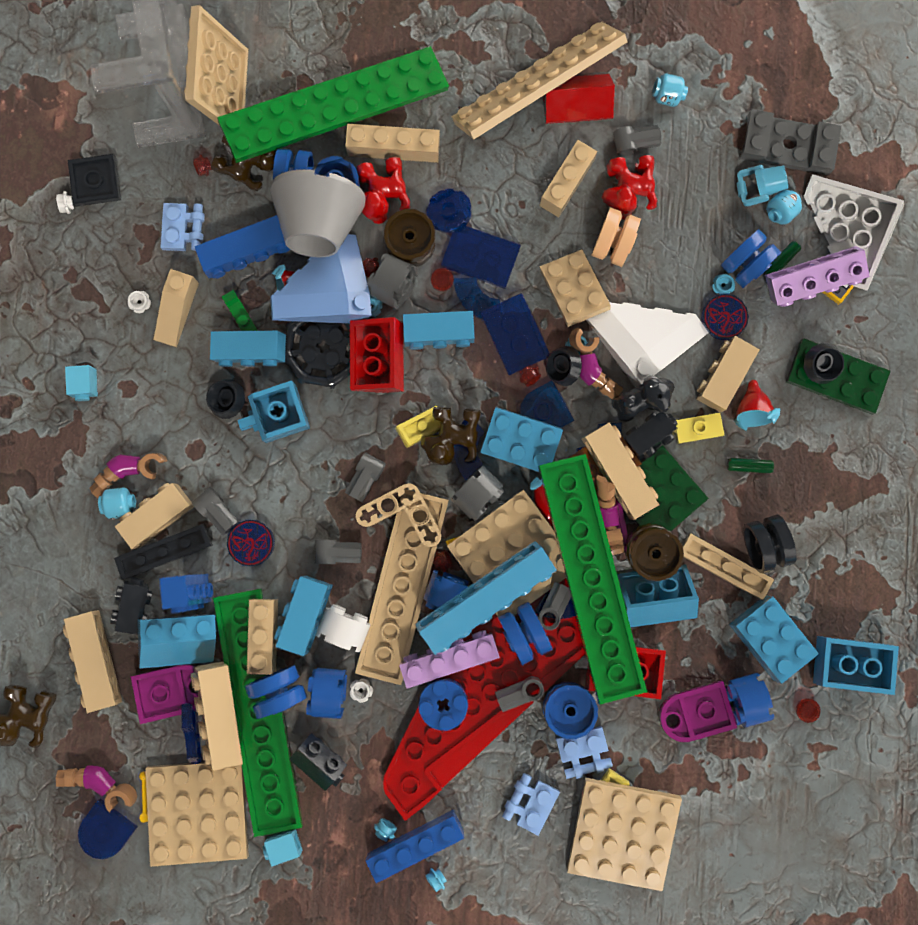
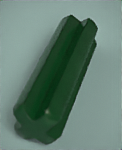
[763,241,801,276]
[727,458,774,473]

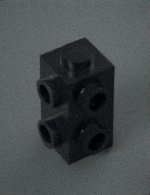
[625,412,678,461]
[110,578,152,635]
[289,733,347,791]

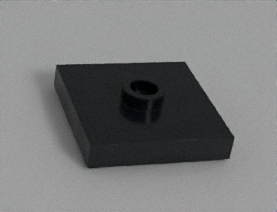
[67,154,121,207]

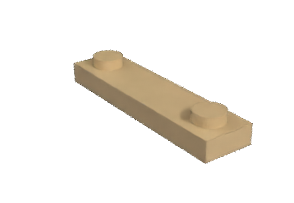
[682,533,774,600]

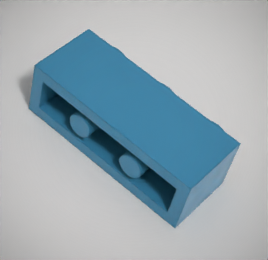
[403,311,475,350]
[210,331,286,367]

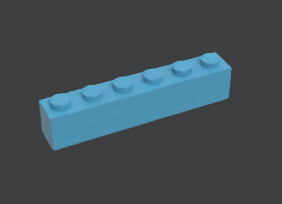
[415,541,556,655]

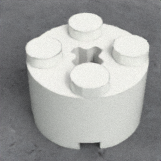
[315,604,371,652]

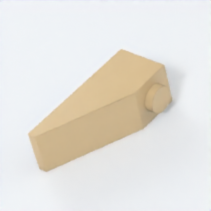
[154,269,199,348]

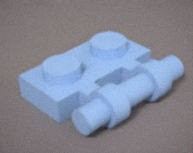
[161,203,205,251]
[556,726,613,779]
[502,773,560,836]

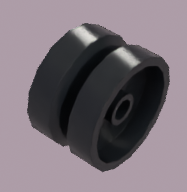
[743,514,797,574]

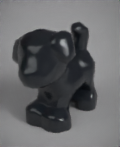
[612,375,674,422]

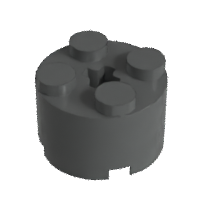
[367,253,418,309]
[450,466,505,521]

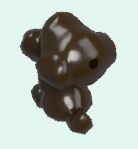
[211,135,278,191]
[421,407,481,465]
[0,685,57,748]

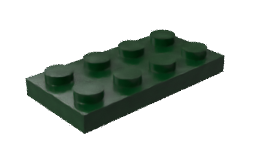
[786,338,891,415]

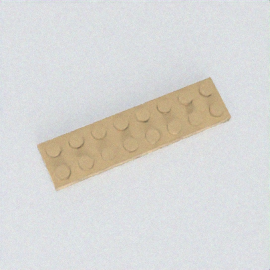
[452,22,627,140]
[355,489,449,685]

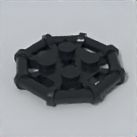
[285,321,350,389]

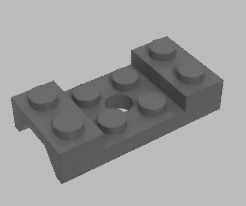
[739,109,841,176]

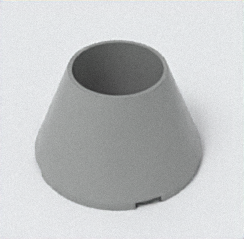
[270,170,366,257]

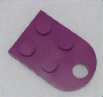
[131,664,198,724]
[659,681,737,742]

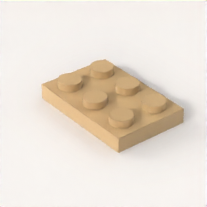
[540,249,611,327]

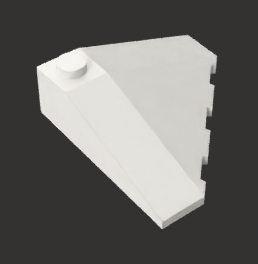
[804,174,904,291]
[586,300,709,387]

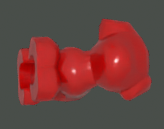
[602,155,658,220]
[356,157,410,224]

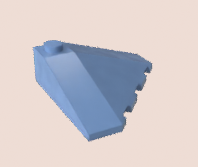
[270,234,372,323]

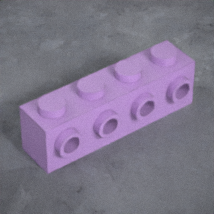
[765,246,870,307]
[399,630,500,688]

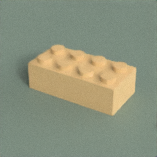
[190,661,243,771]

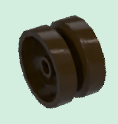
[384,209,436,267]
[624,523,684,581]

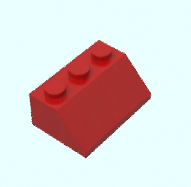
[350,317,404,393]
[585,647,666,699]

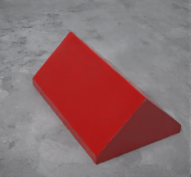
[543,74,615,124]

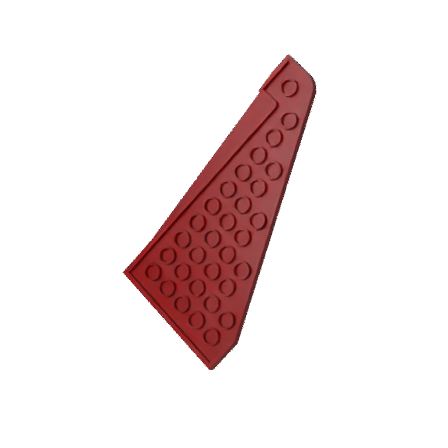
[383,578,586,821]

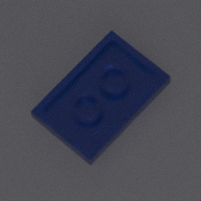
[441,223,521,289]
[480,293,550,376]

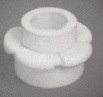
[56,191,75,214]
[128,291,151,313]
[350,679,373,703]

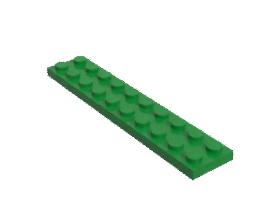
[217,46,449,163]
[538,454,647,705]
[213,589,303,837]

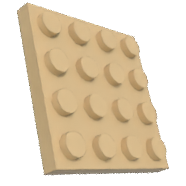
[184,5,248,125]
[447,490,566,617]
[145,762,249,867]
[567,778,682,891]

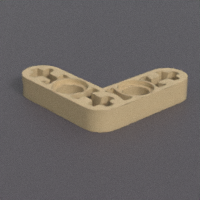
[356,484,441,547]

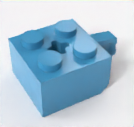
[237,380,310,443]

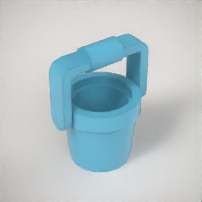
[736,165,789,206]

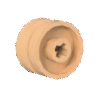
[591,207,641,267]

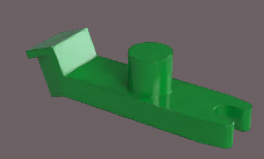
[222,290,258,331]

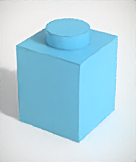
[65,365,98,401]
[263,829,303,867]

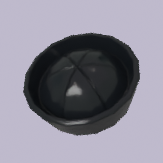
[804,343,844,384]
[545,346,582,387]
[206,379,245,419]

